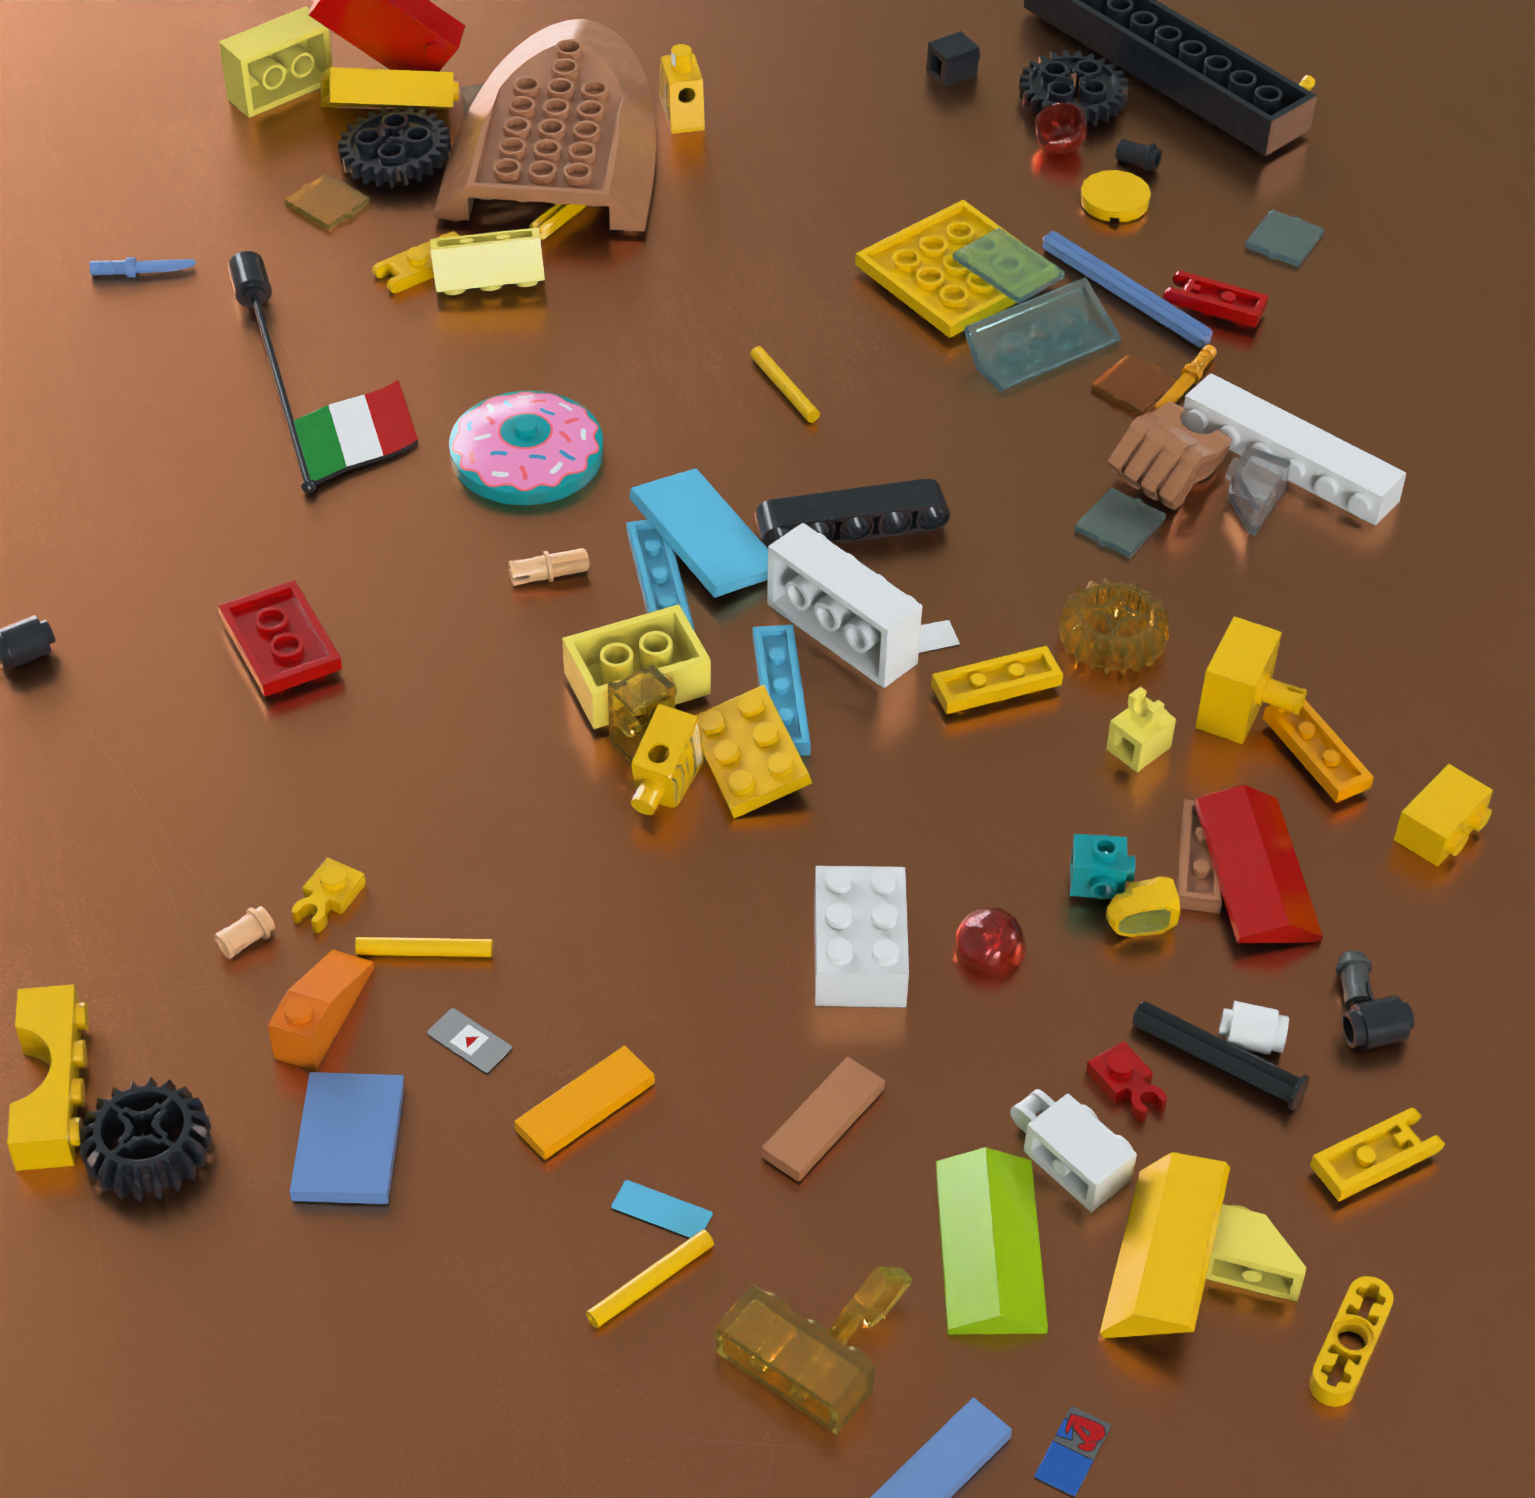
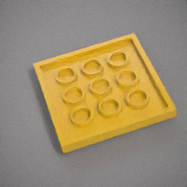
[855,200,1059,338]

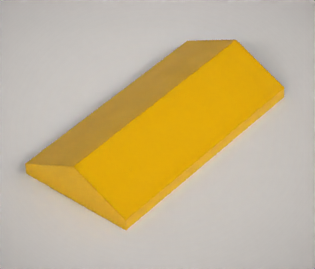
[1100,1152,1230,1338]

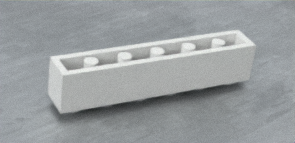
[1181,373,1407,526]

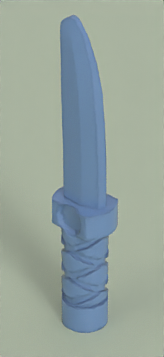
[90,257,196,277]

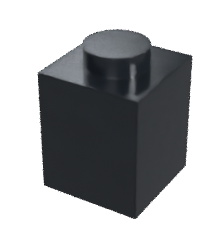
[926,31,980,87]

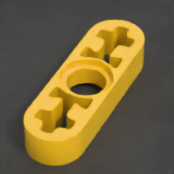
[1309,1276,1394,1407]

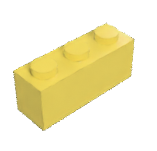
[430,227,545,295]

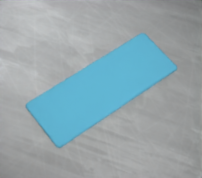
[611,1180,713,1238]

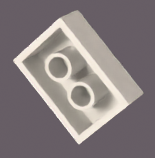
[814,866,909,1007]

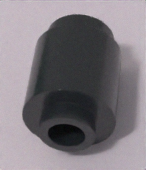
[0,615,56,668]
[1341,995,1415,1050]

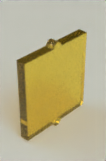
[285,173,370,230]

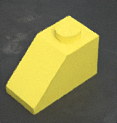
[1206,1204,1307,1302]

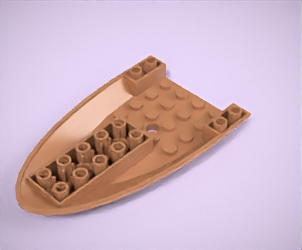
[434,19,656,232]

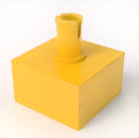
[1195,616,1307,745]

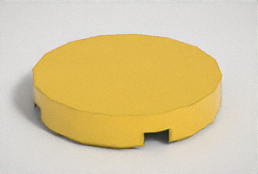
[1080,170,1151,222]

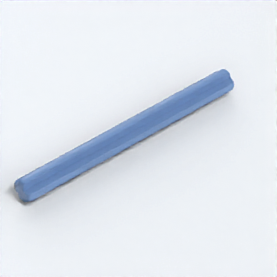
[1042,231,1213,348]

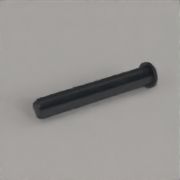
[1132,1001,1310,1110]

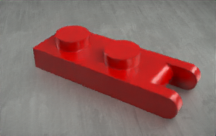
[1163,271,1269,328]

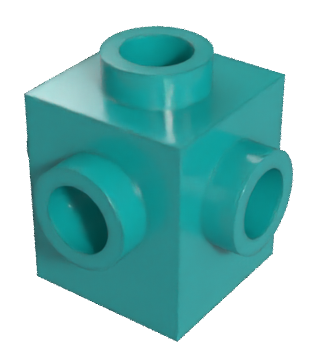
[1070,834,1135,899]

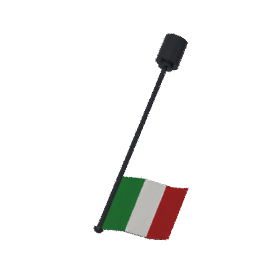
[227,251,418,493]

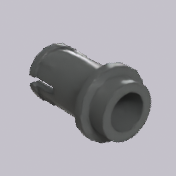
[1335,951,1374,1010]

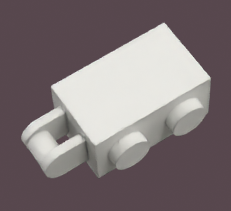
[1010,1089,1137,1213]

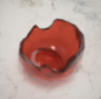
[1035,103,1087,155]
[954,907,1027,974]

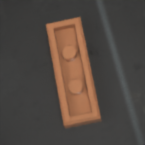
[1177,799,1222,914]
[761,1056,885,1182]

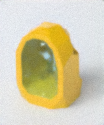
[1106,877,1180,938]

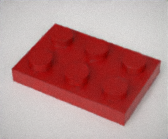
[218,580,342,697]

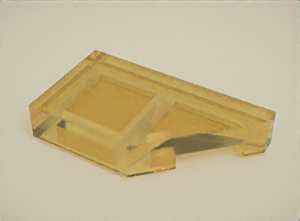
[823,1267,912,1349]

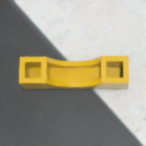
[7,984,89,1171]

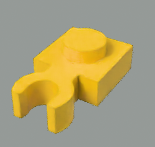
[292,857,366,933]

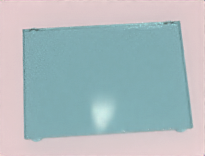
[953,227,1065,304]

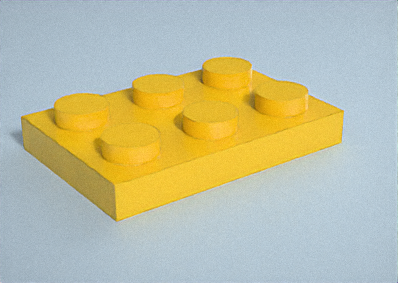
[695,685,812,819]

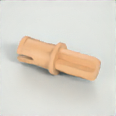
[508,548,590,586]

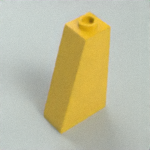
[321,67,459,109]

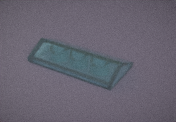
[964,277,1122,392]

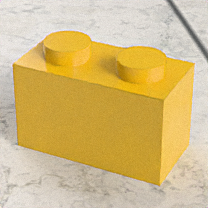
[1394,764,1493,867]

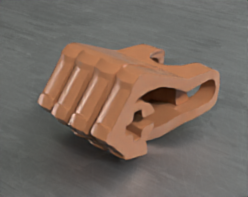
[1108,401,1233,510]

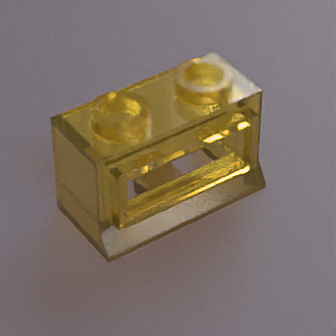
[608,665,677,763]

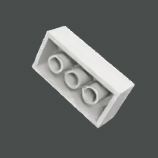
[767,523,922,688]

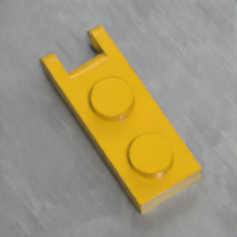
[372,231,459,293]
[1310,1107,1445,1202]

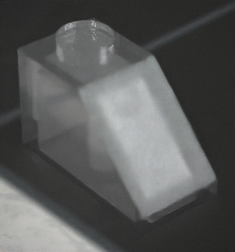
[1226,446,1291,536]

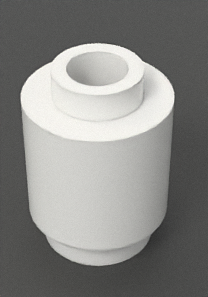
[1218,1001,1289,1055]

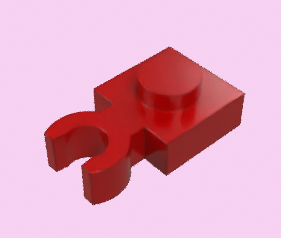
[1086,1041,1167,1123]

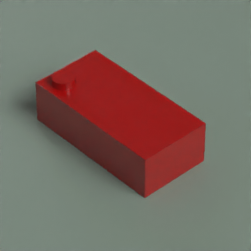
[309,0,466,72]

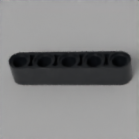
[754,479,950,549]

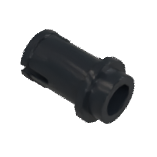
[1115,139,1162,171]

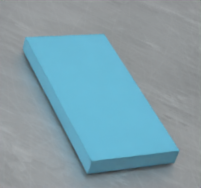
[629,468,768,598]

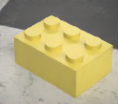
[219,6,333,118]
[562,604,711,729]

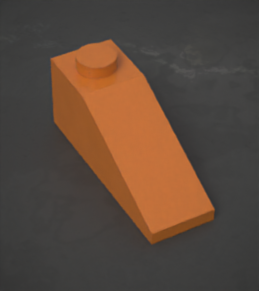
[267,950,375,1071]

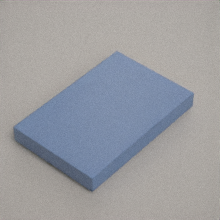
[290,1072,405,1204]

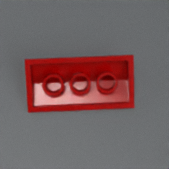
[1194,784,1323,943]

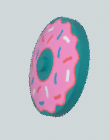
[449,391,604,505]

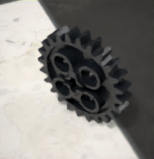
[1019,50,1129,128]
[338,106,452,187]

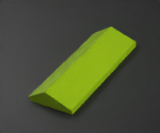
[935,1147,1048,1335]

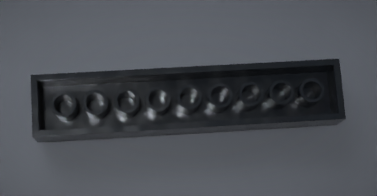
[1024,0,1317,156]

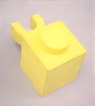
[1106,687,1176,772]

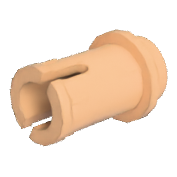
[214,906,275,959]

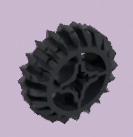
[79,1077,212,1203]

